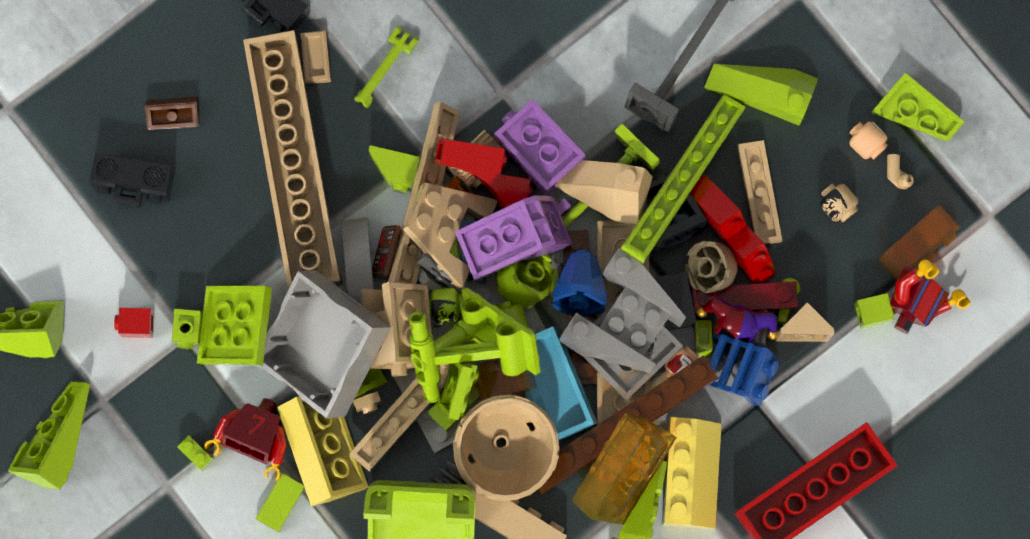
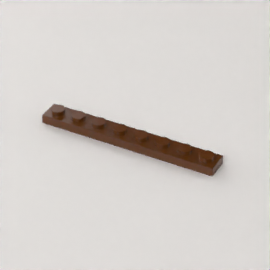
[539,355,719,494]

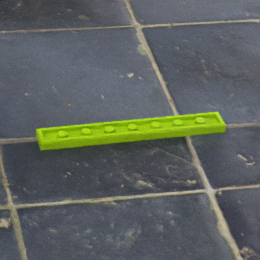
[621,94,745,263]

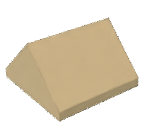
[776,303,834,342]

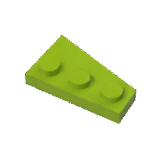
[871,73,965,142]

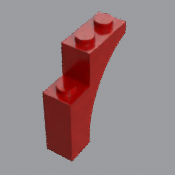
[434,138,532,210]
[690,175,776,284]

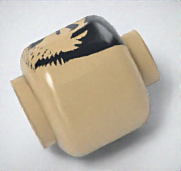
[820,184,858,222]

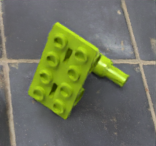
[408,287,541,403]

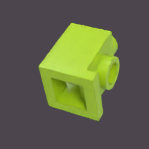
[171,309,203,349]

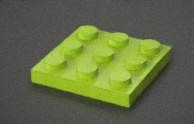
[197,286,272,366]

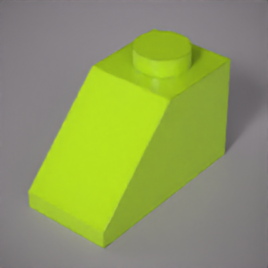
[369,145,420,194]

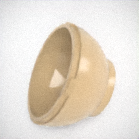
[453,395,559,501]

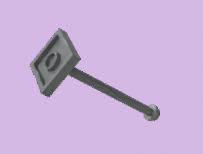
[624,0,734,134]

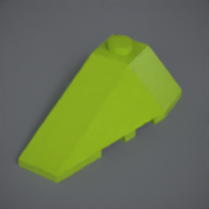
[0,300,64,358]

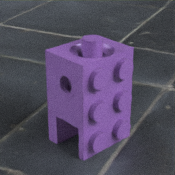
[494,99,586,196]

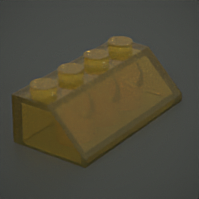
[572,413,677,525]

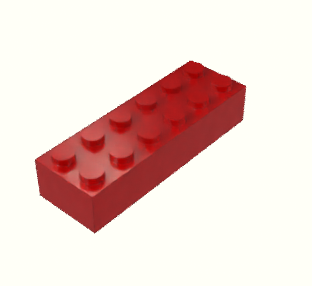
[734,422,898,539]

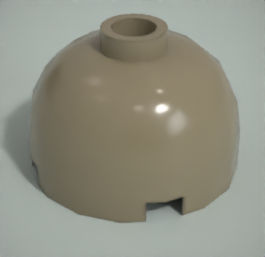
[685,241,738,293]

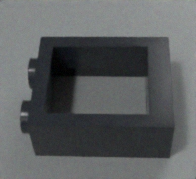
[643,173,707,252]

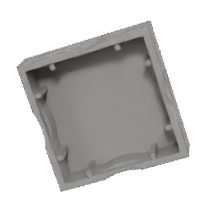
[261,271,391,419]

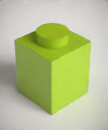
[854,293,897,329]

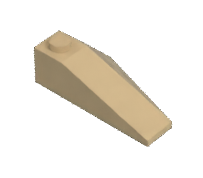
[554,160,652,226]

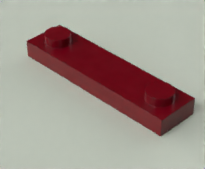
[692,281,798,315]

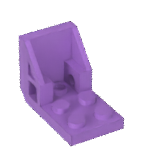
[455,195,573,280]

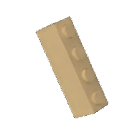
[475,492,567,539]

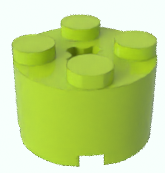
[497,254,558,309]

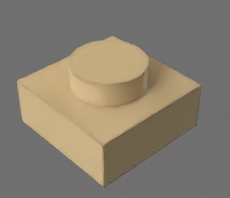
[353,391,382,415]

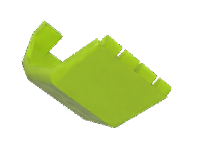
[363,480,476,539]

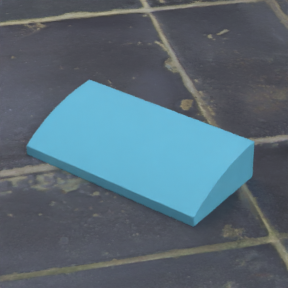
[518,326,598,440]

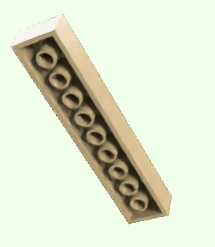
[243,30,342,290]

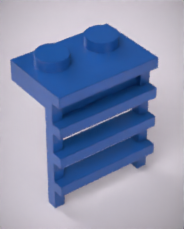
[708,333,779,407]

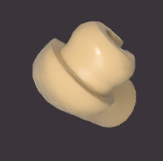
[887,154,914,189]

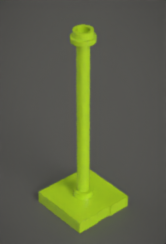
[562,124,660,229]

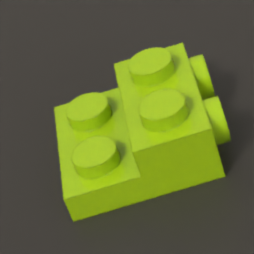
[438,361,479,420]

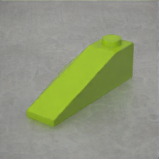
[704,64,818,125]
[8,381,90,490]
[612,461,668,539]

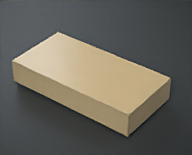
[300,30,331,84]

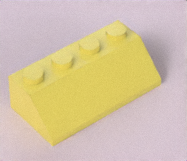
[277,397,369,506]
[662,417,721,529]

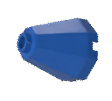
[552,249,607,317]

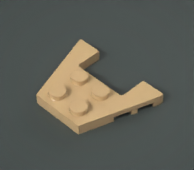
[403,183,498,289]

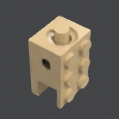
[360,282,432,377]

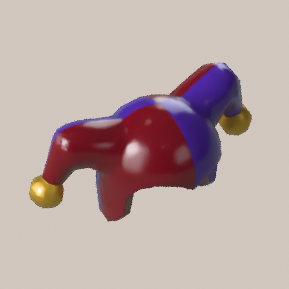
[696,297,778,343]

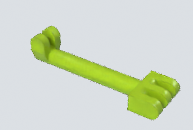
[354,26,420,108]

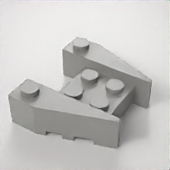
[559,248,686,373]

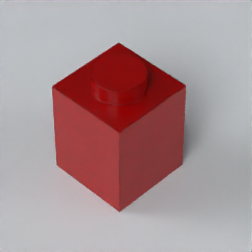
[114,308,154,338]

